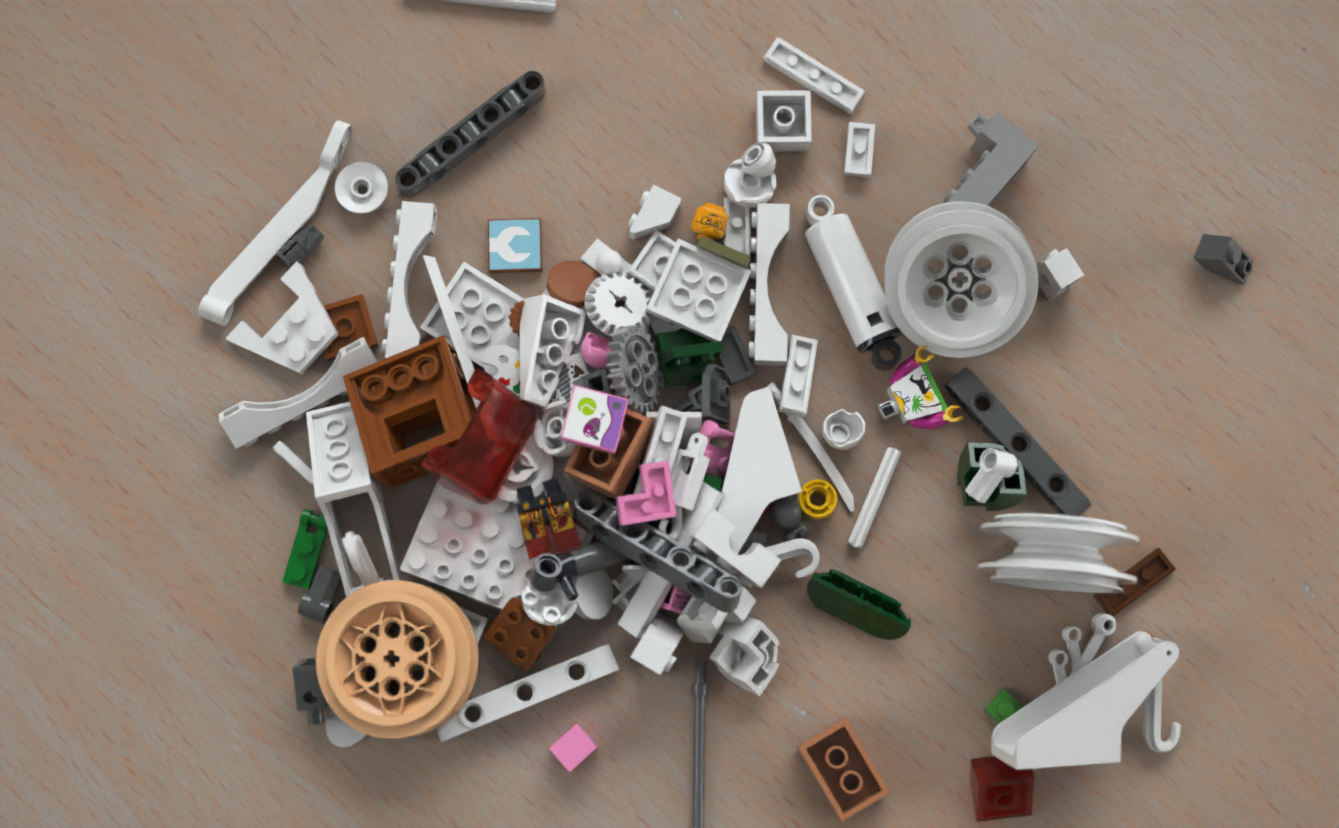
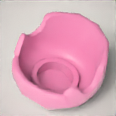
[581,332,611,369]

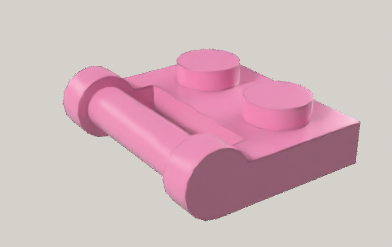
[689,420,736,479]

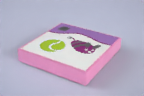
[560,385,629,454]

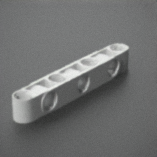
[436,644,619,742]

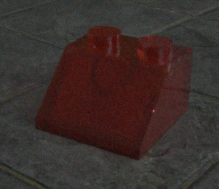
[970,756,1035,822]

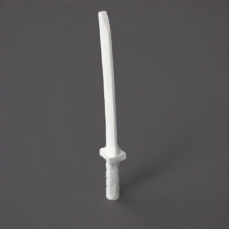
[767,382,854,512]

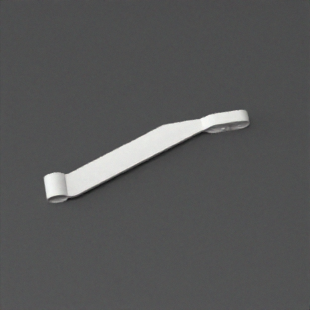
[198,120,352,326]

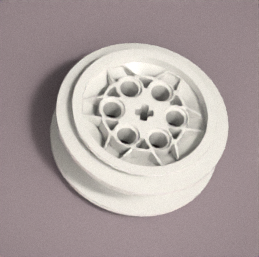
[884,201,1038,358]
[978,513,1140,594]

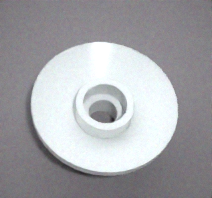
[335,162,388,214]

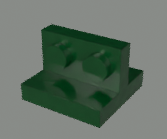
[655,330,724,388]

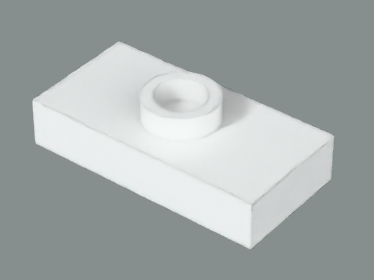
[844,122,875,178]

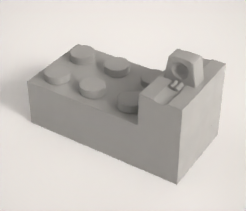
[942,112,1039,206]

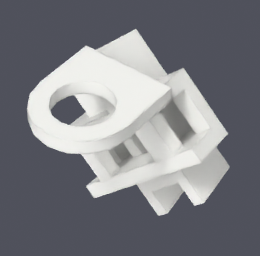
[611,565,649,614]

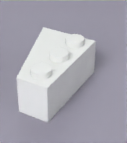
[631,611,684,675]

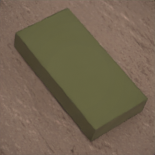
[697,237,750,269]

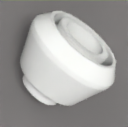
[742,143,776,178]

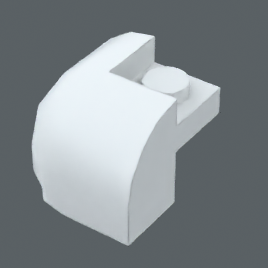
[677,586,756,643]
[709,617,780,696]

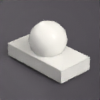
[581,238,632,276]

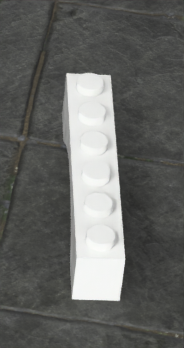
[381,201,437,359]
[748,203,790,366]
[219,337,378,449]

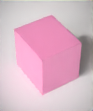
[549,723,598,772]

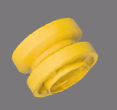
[799,479,837,521]

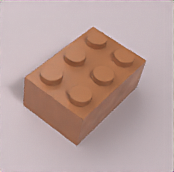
[563,408,654,500]
[796,718,890,822]

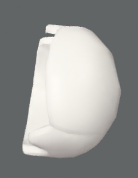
[822,409,865,450]

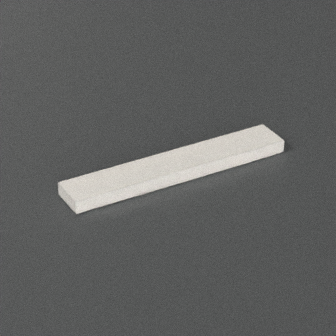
[618,482,724,639]

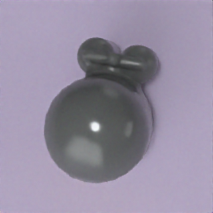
[770,496,808,542]

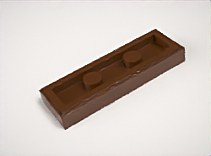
[1093,548,1176,616]

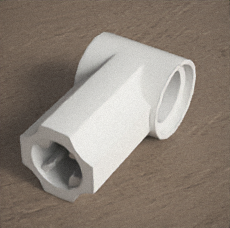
[965,448,1017,503]

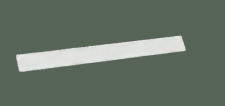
[423,255,498,440]

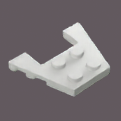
[226,261,339,374]

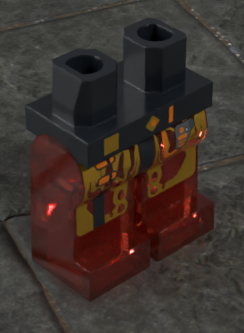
[516,478,581,560]

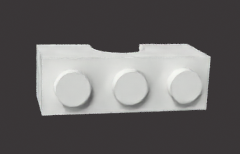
[689,509,781,588]

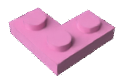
[616,461,676,525]

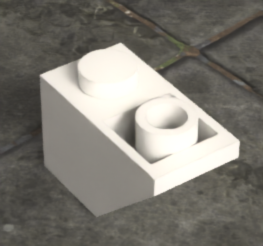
[627,185,682,240]

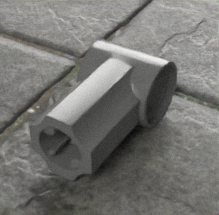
[297,565,341,624]

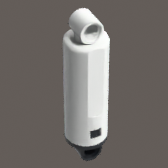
[805,195,903,371]

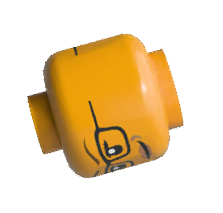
[691,202,729,240]

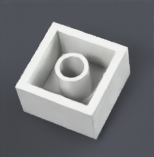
[755,91,812,152]

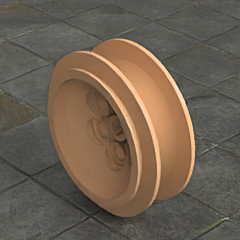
[316,580,479,739]

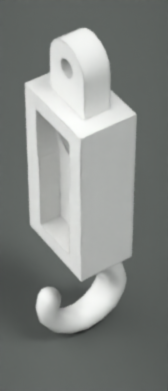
[658,433,710,540]

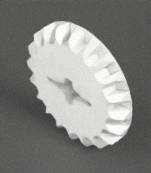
[585,272,652,336]
[482,432,554,503]

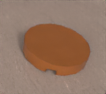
[546,260,599,308]

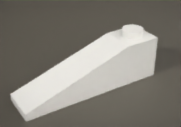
[520,294,586,407]

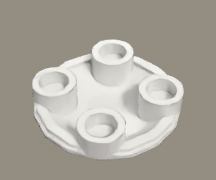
[522,572,578,626]

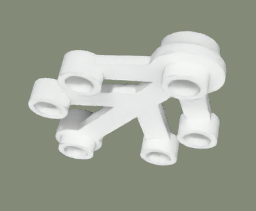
[1048,613,1116,686]

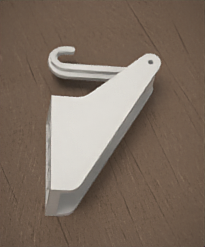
[706,387,820,578]
[306,402,403,598]
[991,631,1181,770]

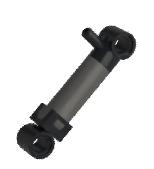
[530,519,672,601]

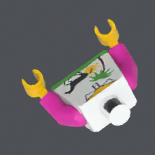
[878,346,963,430]

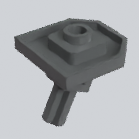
[671,364,731,424]

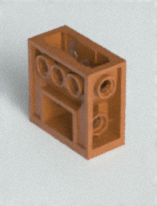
[343,335,491,489]

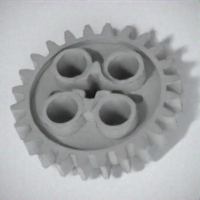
[606,325,662,414]

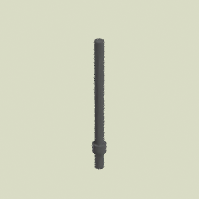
[692,661,708,828]

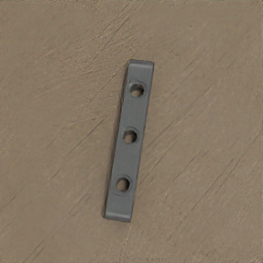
[395,71,546,197]
[945,367,1091,517]
[573,492,742,612]

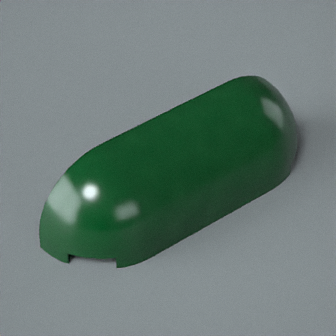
[807,569,911,640]

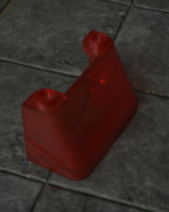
[422,368,538,505]

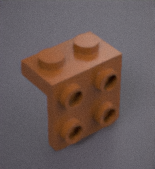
[483,597,556,672]

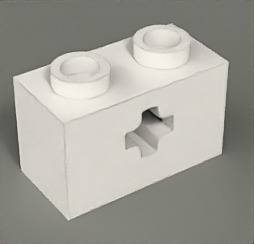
[1036,248,1084,300]

